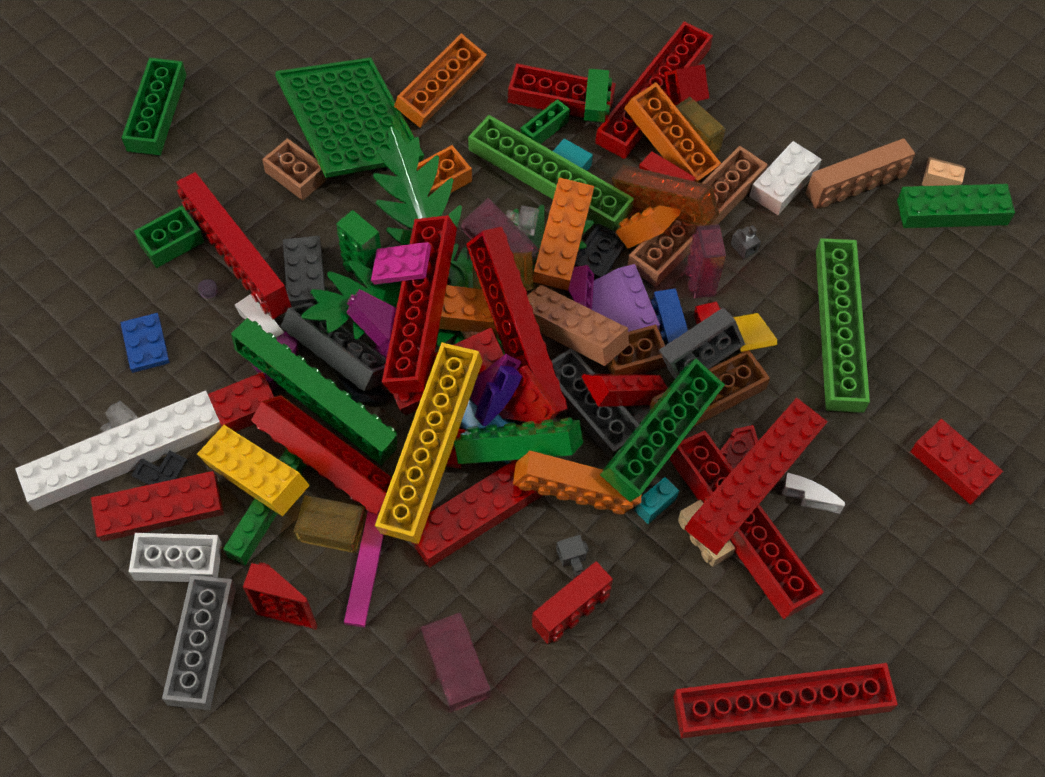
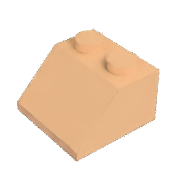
[922,157,966,186]

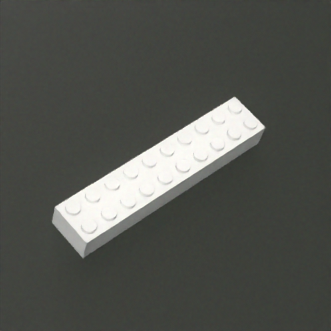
[15,391,222,511]

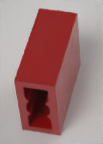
[664,64,709,106]

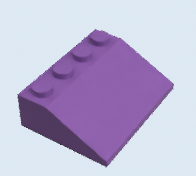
[592,264,660,332]

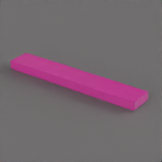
[344,512,384,627]

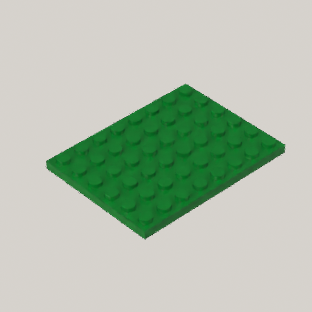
[275,58,424,178]

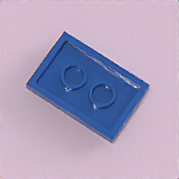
[120,313,170,373]

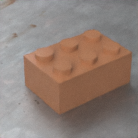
[262,138,328,201]

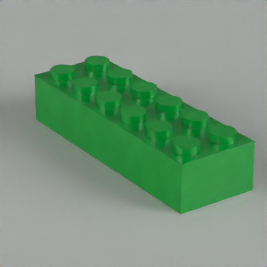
[122,58,187,155]
[897,184,1015,228]
[454,418,583,464]

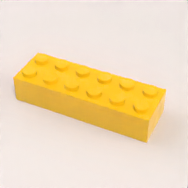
[197,425,310,517]

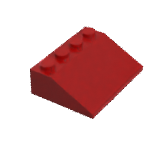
[243,563,317,630]

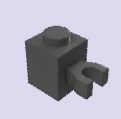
[731,225,761,260]
[556,535,589,577]

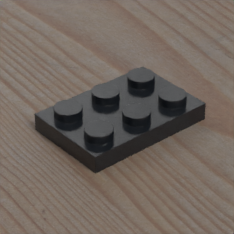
[574,223,626,279]

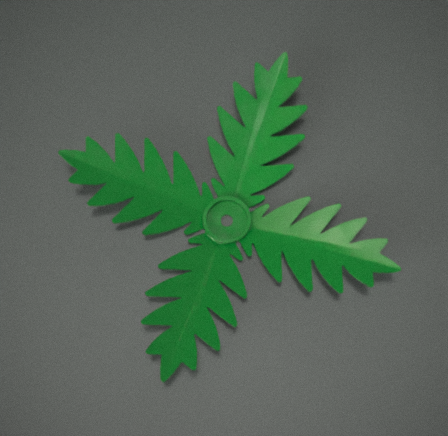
[301,126,594,355]

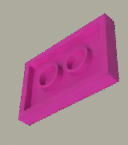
[371,242,431,285]

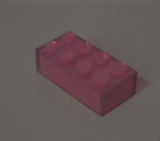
[460,198,540,272]
[685,224,726,298]
[421,612,491,712]

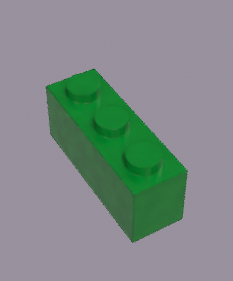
[584,69,612,122]
[521,99,570,144]

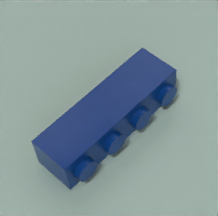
[650,288,688,345]

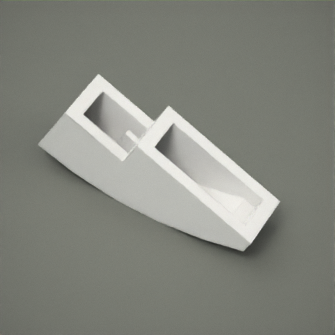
[235,295,284,338]
[782,473,845,514]

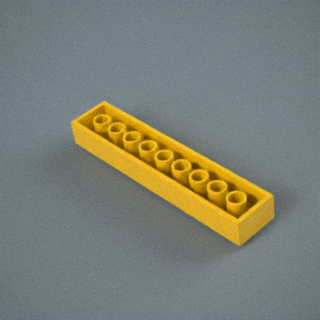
[375,343,483,544]

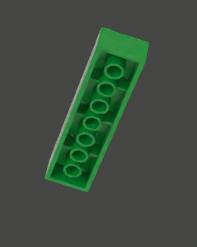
[600,359,725,502]

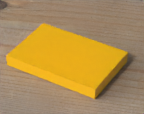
[733,313,777,352]

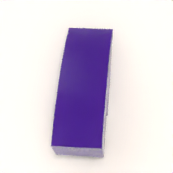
[474,365,522,426]

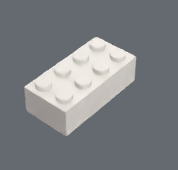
[749,141,822,215]
[129,533,222,582]

